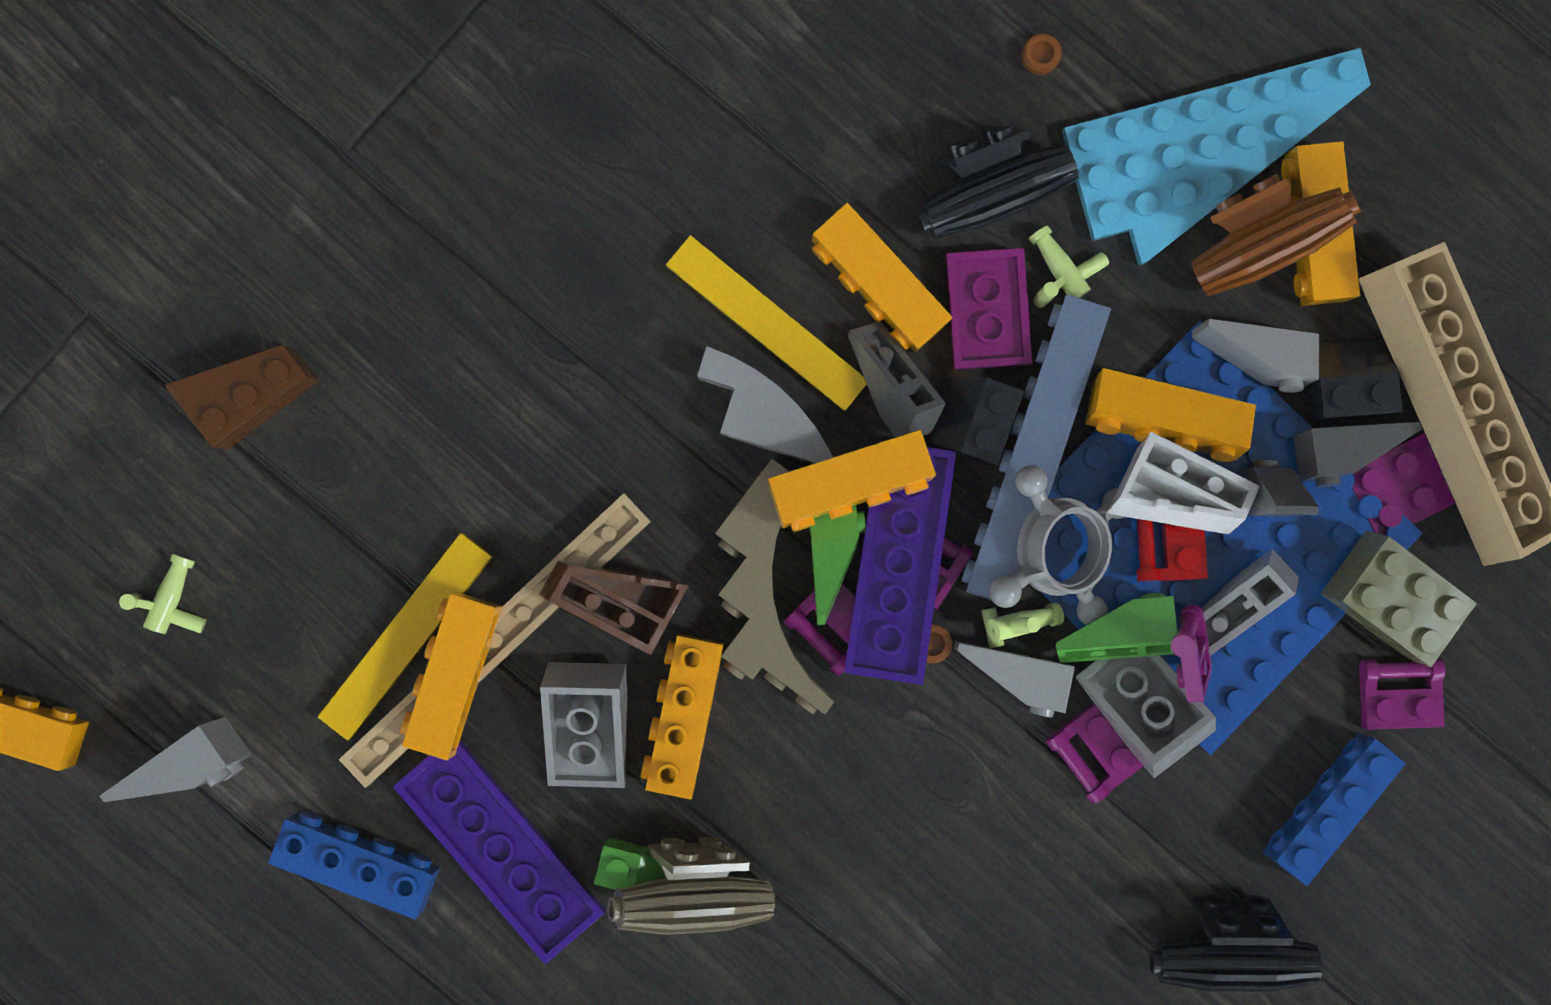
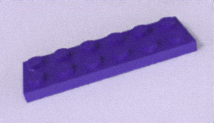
[844,441,956,685]
[393,740,606,965]

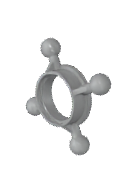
[989,465,1125,625]

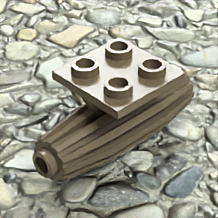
[607,837,775,935]

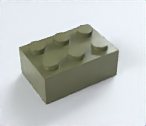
[1321,531,1477,668]

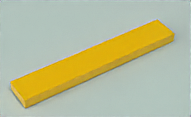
[666,235,867,412]
[318,533,493,741]

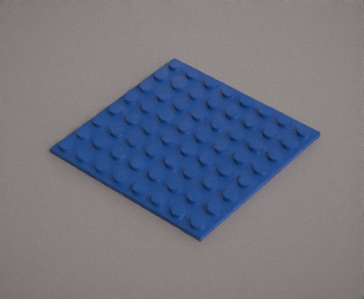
[1039,320,1423,755]

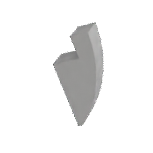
[697,347,833,464]

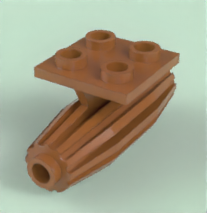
[1191,174,1362,296]

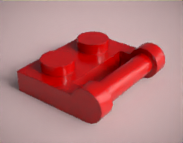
[1136,519,1208,582]

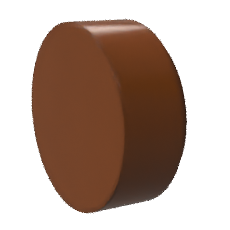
[1021,34,1062,75]
[927,624,952,663]

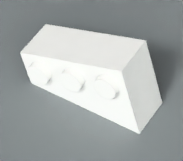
[1107,432,1260,534]

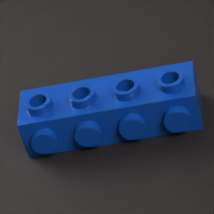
[1262,733,1406,886]
[268,811,440,919]

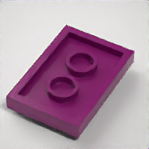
[945,248,1032,370]
[1352,432,1456,535]

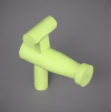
[1029,225,1109,308]
[119,553,207,634]
[981,602,1064,648]

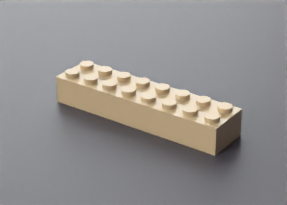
[1358,242,1551,566]

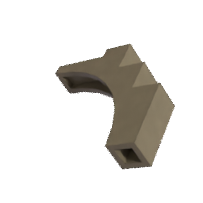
[715,459,834,714]

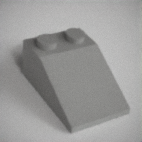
[1076,656,1216,778]
[540,662,628,788]
[100,717,252,802]

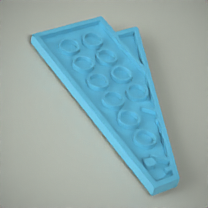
[1062,48,1371,266]

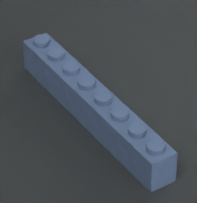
[961,294,1111,601]

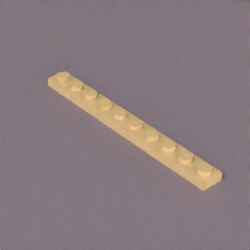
[339,493,651,788]

